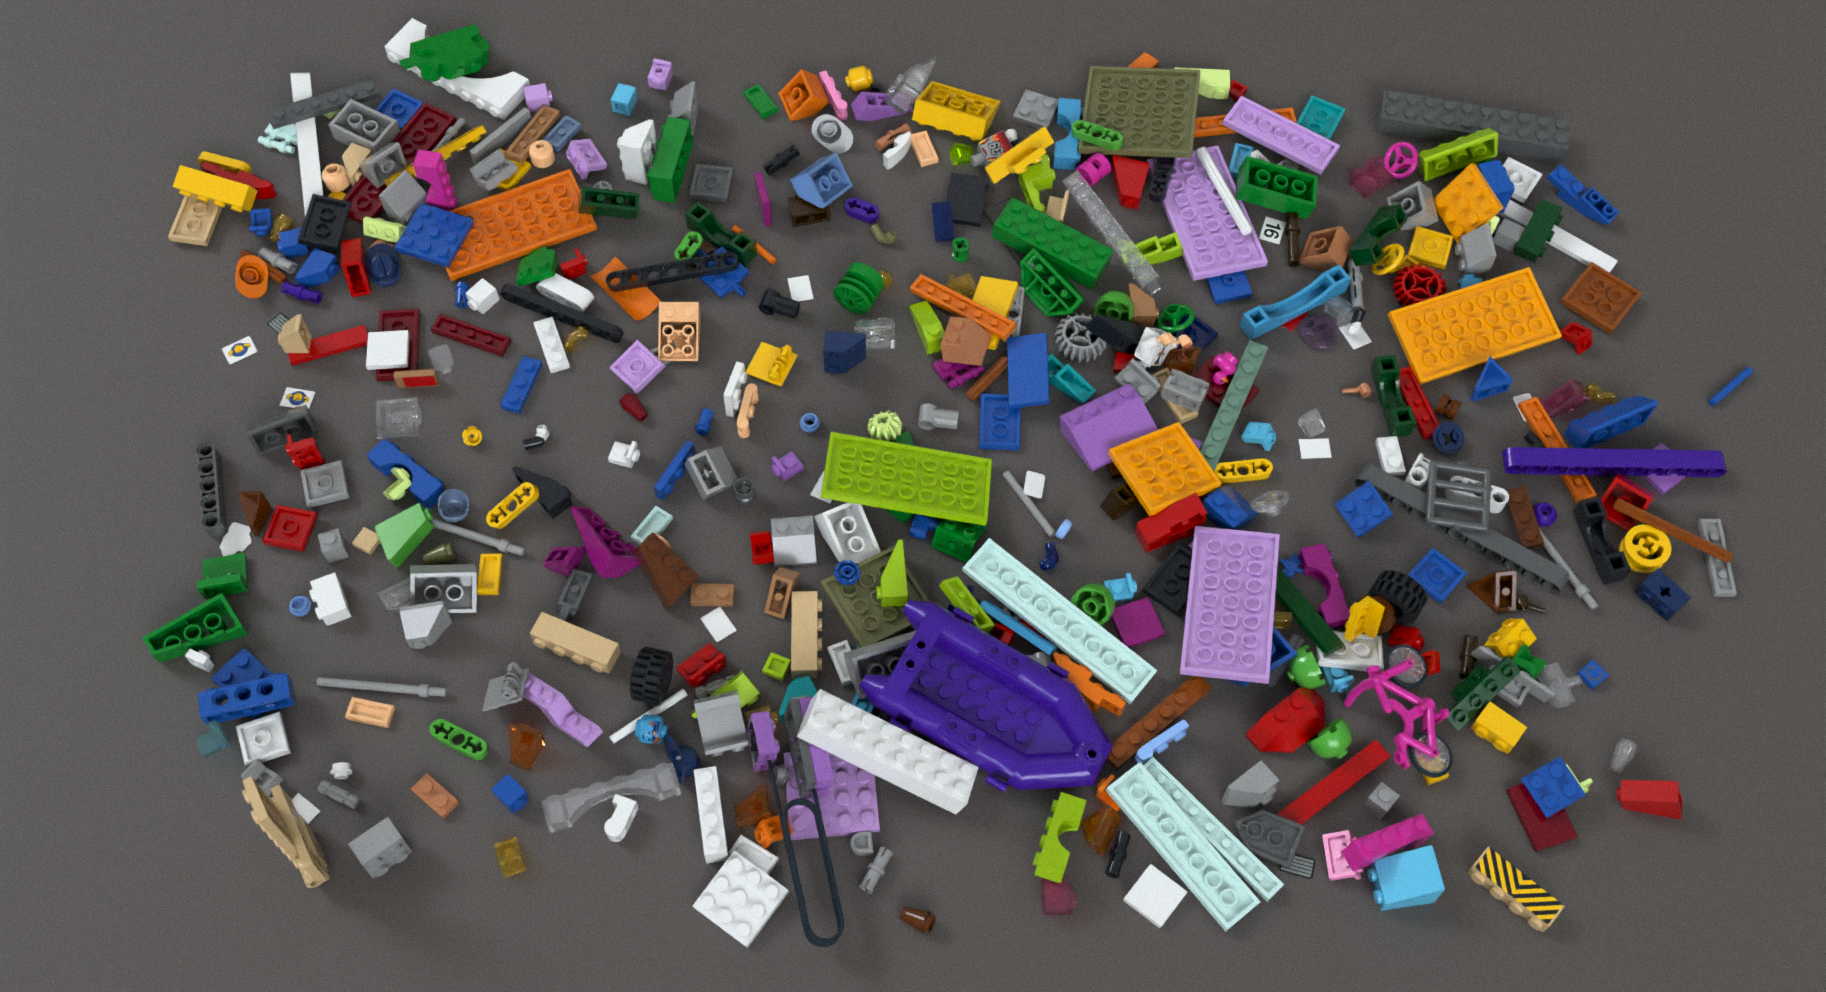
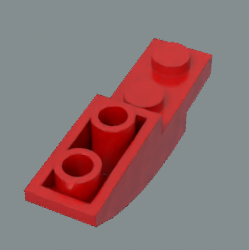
[200,162,277,199]

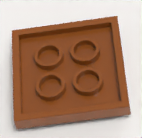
[1560,262,1642,335]

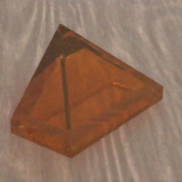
[1081,805,1122,856]

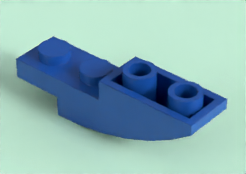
[1546,164,1620,225]

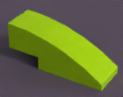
[1121,232,1183,268]

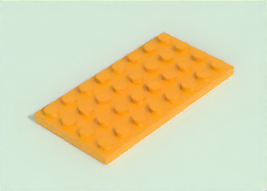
[1387,267,1562,385]

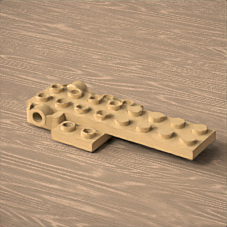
[242,776,329,888]

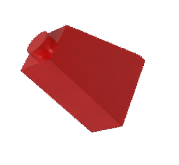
[1111,155,1150,210]
[341,238,371,297]
[1616,780,1682,819]

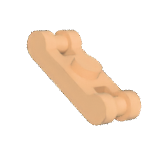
[737,384,759,438]

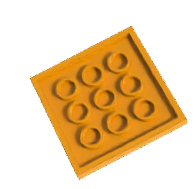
[1108,422,1222,517]

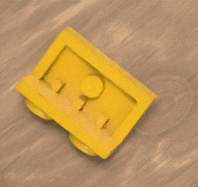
[1344,596,1385,642]
[1484,618,1537,659]

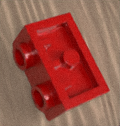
[285,434,325,470]
[676,642,727,689]

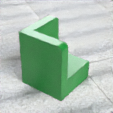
[1512,644,1546,680]

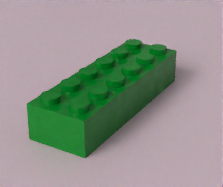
[991,197,1114,290]

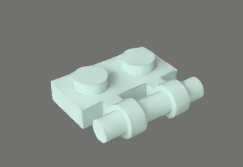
[258,124,298,154]

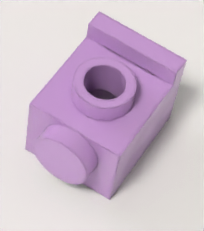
[647,58,673,91]

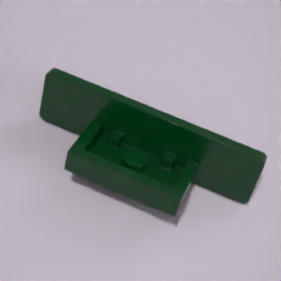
[1446,656,1521,730]

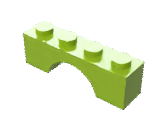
[1033,792,1087,884]

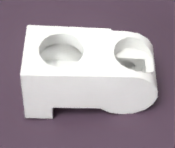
[604,794,639,842]

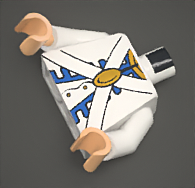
[1134,327,1193,372]

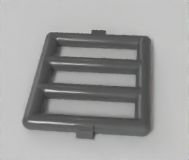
[1425,460,1492,532]

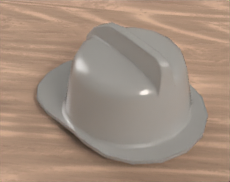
[811,114,853,154]

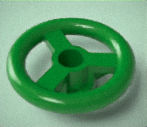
[1156,304,1195,333]

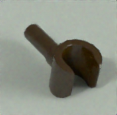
[1516,595,1546,613]

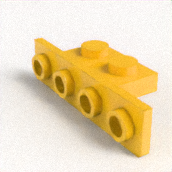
[985,127,1054,184]

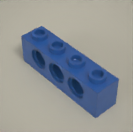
[198,673,296,725]

